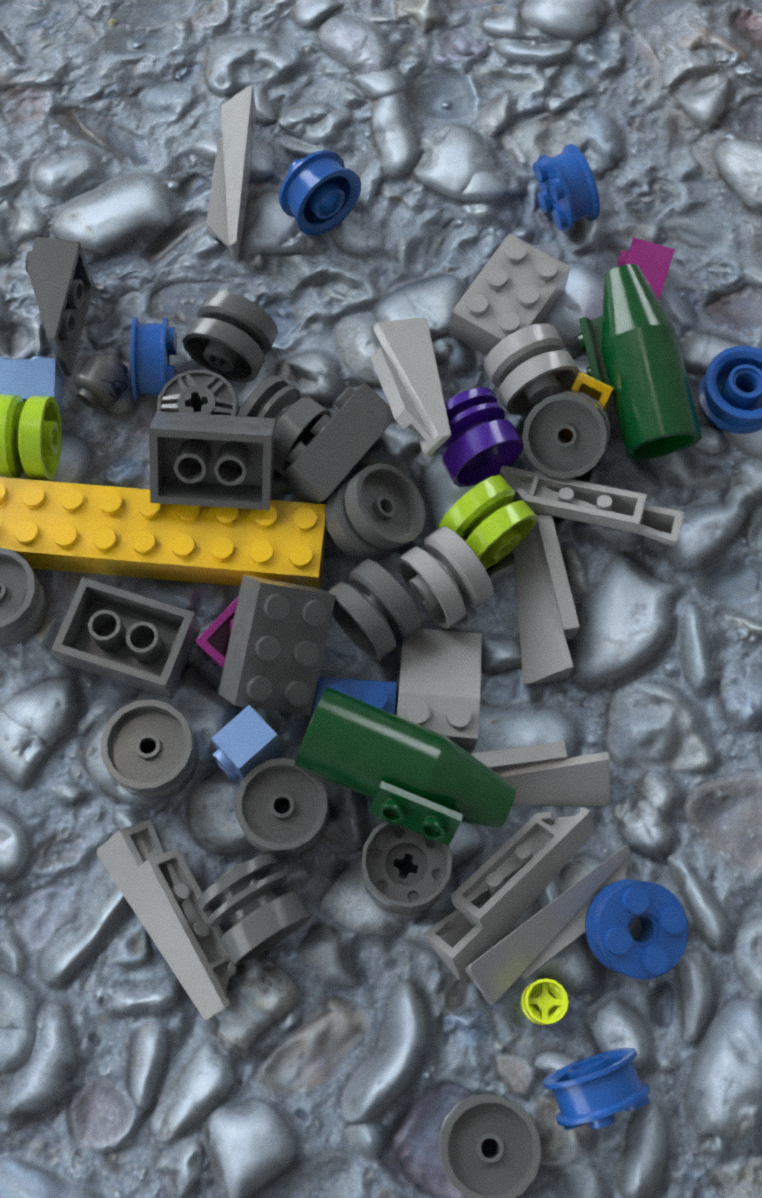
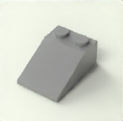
[397,629,482,750]

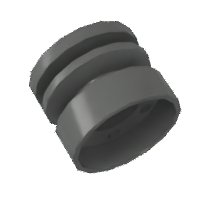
[157,370,239,416]
[237,375,331,474]
[361,821,453,916]
[196,853,311,967]

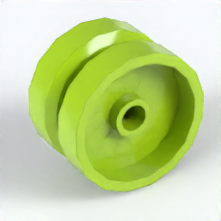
[0,394,62,480]
[438,475,538,570]

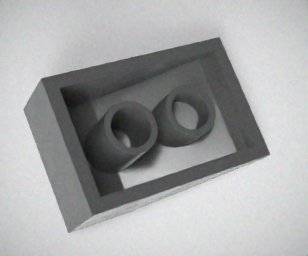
[25,237,94,376]

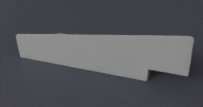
[206,86,256,259]
[370,318,451,457]
[500,465,684,546]
[514,512,580,685]
[470,741,610,807]
[423,808,594,982]
[97,819,236,1020]
[464,845,630,1006]

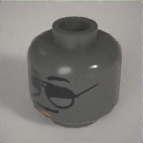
[74,353,129,409]

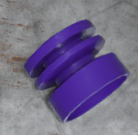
[436,387,524,487]

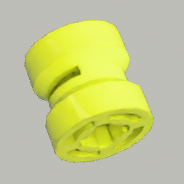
[520,978,569,1025]

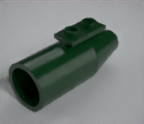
[578,264,702,460]
[294,687,517,846]

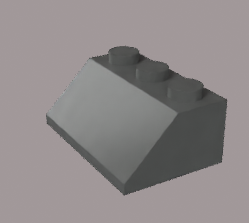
[282,383,395,504]

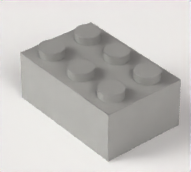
[449,233,571,356]

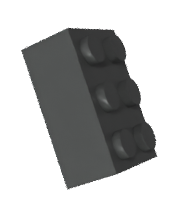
[149,411,275,510]
[218,575,336,715]
[51,577,201,699]

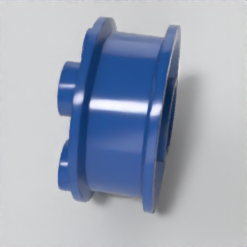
[533,144,600,232]
[279,150,361,235]
[130,317,177,401]
[698,346,762,434]
[585,879,689,979]
[543,1047,651,1130]

